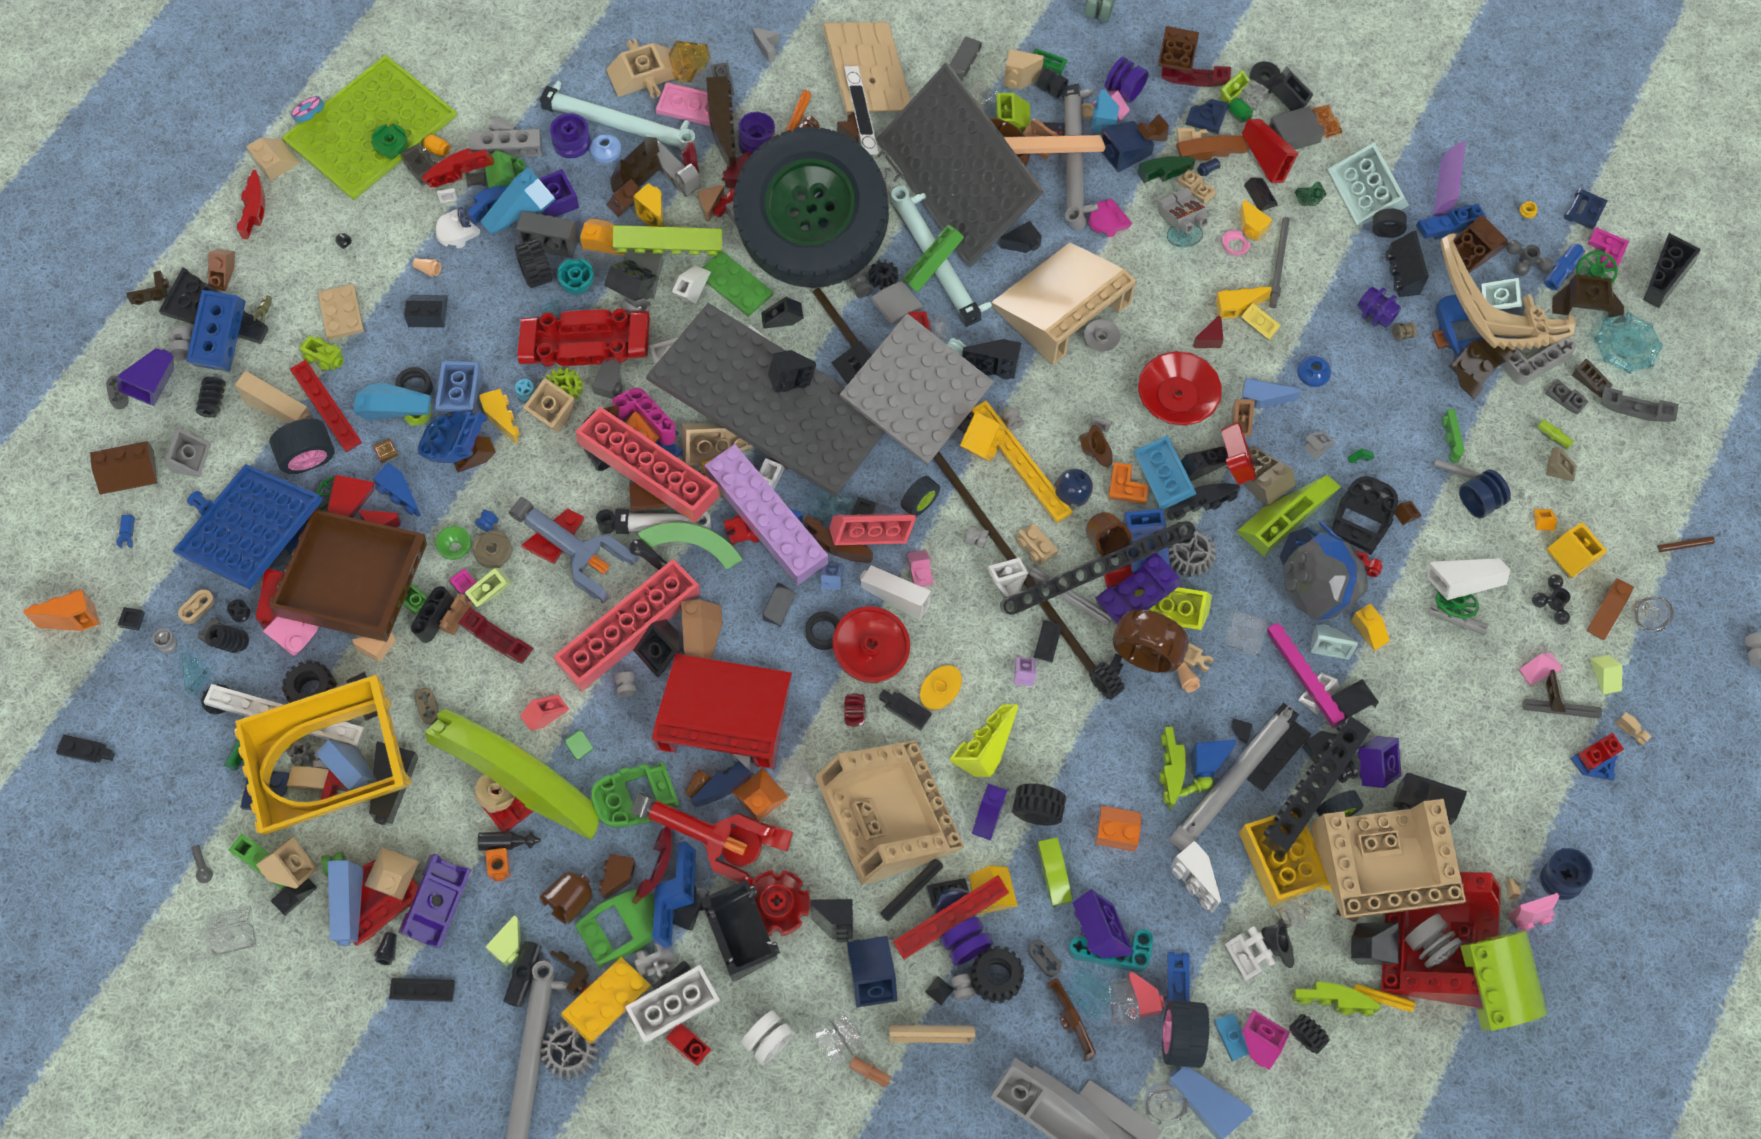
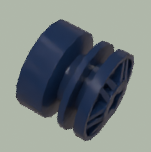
[1459,469,1511,519]
[1540,848,1593,900]

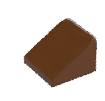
[1394,501,1421,526]

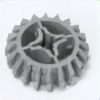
[1168,528,1217,578]
[541,1022,599,1080]

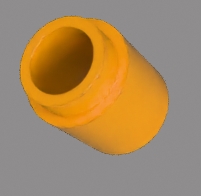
[423,134,451,157]

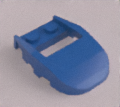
[1435,294,1497,358]
[418,411,488,463]

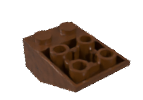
[1158,26,1199,72]
[1441,215,1508,273]

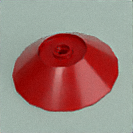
[1138,351,1222,426]

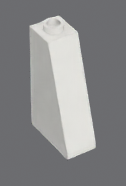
[1427,558,1510,600]
[860,565,931,621]

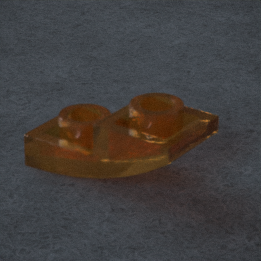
[1312,104,1343,138]

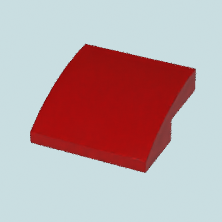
[483,790,534,832]

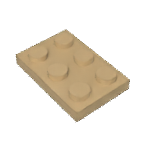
[318,284,364,340]

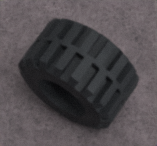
[515,238,552,288]
[282,660,337,703]
[1012,783,1066,826]
[971,946,1024,1003]

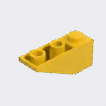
[1216,286,1272,319]
[479,389,520,444]

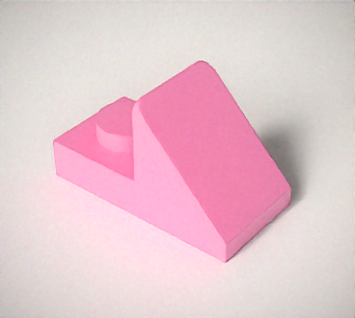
[907,550,933,587]

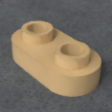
[178,590,215,624]

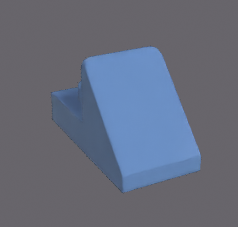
[821,562,843,590]

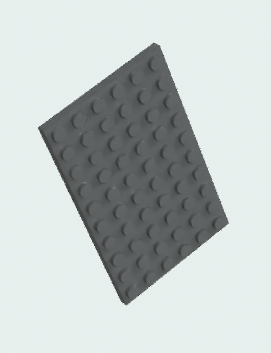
[876,63,1044,267]

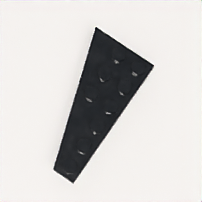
[159,267,269,344]

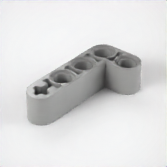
[657,141,700,197]
[1501,338,1576,385]

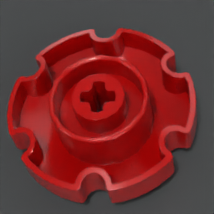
[752,870,810,936]

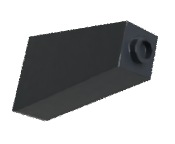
[369,741,418,825]

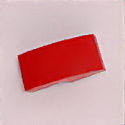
[1578,733,1624,771]
[758,822,793,852]

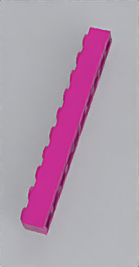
[1267,623,1345,729]

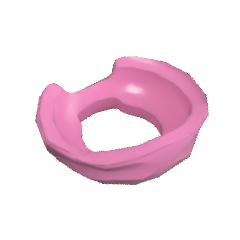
[1222,230,1250,256]

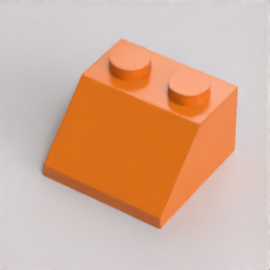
[1095,805,1141,852]

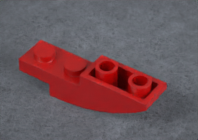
[422,148,494,188]
[237,170,265,240]

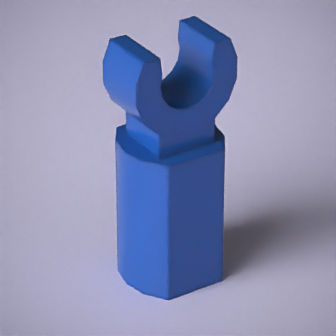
[116,514,135,548]

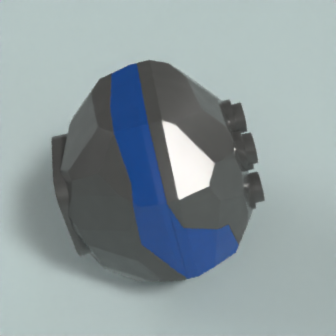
[1284,533,1368,620]

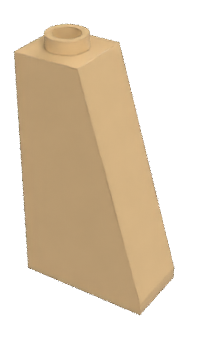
[235,371,311,423]

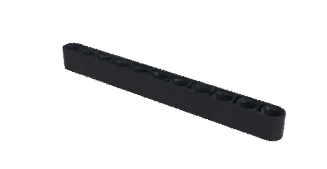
[1000,521,1195,615]

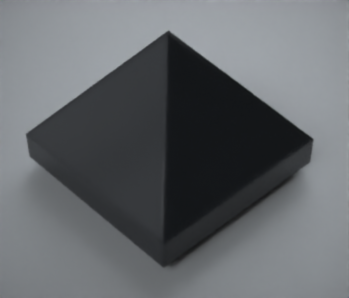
[925,976,954,1005]

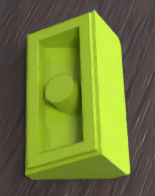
[1220,69,1252,104]

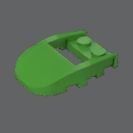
[591,761,679,828]
[575,889,655,968]

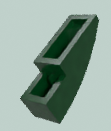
[1137,156,1195,183]

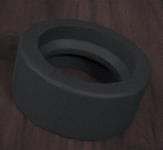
[1373,208,1407,238]
[395,367,433,395]
[805,611,840,650]

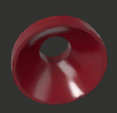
[681,141,699,173]

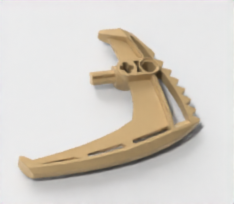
[1440,234,1576,350]

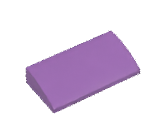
[1433,141,1466,216]

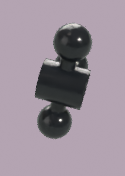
[1532,574,1571,625]

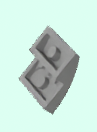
[871,281,923,325]

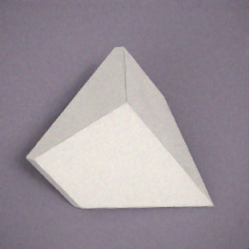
[987,558,1028,604]

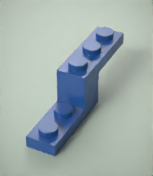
[652,841,696,948]

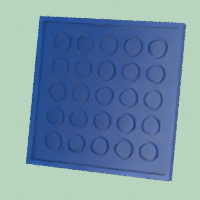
[173,464,323,590]

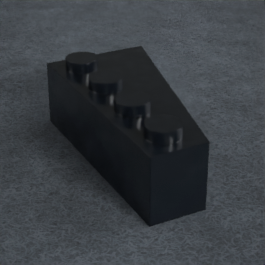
[1643,233,1701,308]

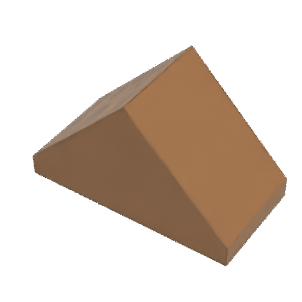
[697,185,725,222]
[1231,399,1255,436]

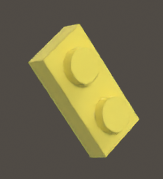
[1241,303,1281,340]

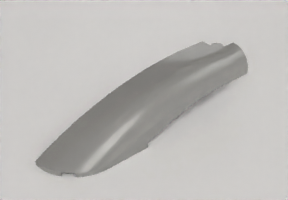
[991,1058,1135,1139]

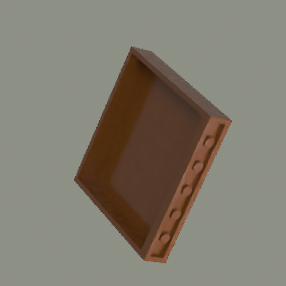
[269,509,427,642]

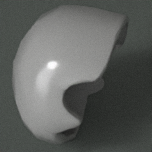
[621,297,652,313]

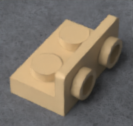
[1016,523,1059,565]

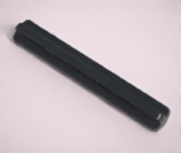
[880,859,943,921]

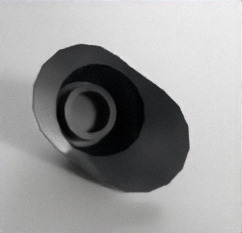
[1261,919,1294,968]

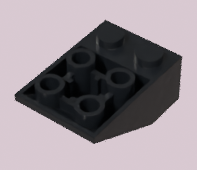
[962,339,1022,379]

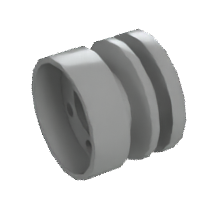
[1405,913,1462,969]

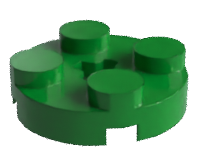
[372,124,409,159]

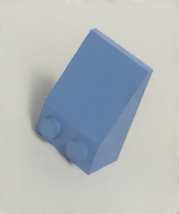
[435,361,483,412]

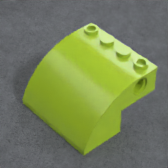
[1461,929,1548,1031]

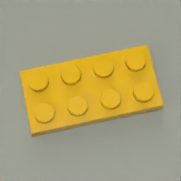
[561,957,651,1044]

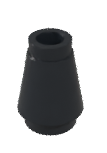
[374,932,397,965]

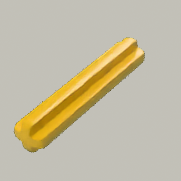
[1353,984,1415,1012]

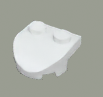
[435,209,480,248]

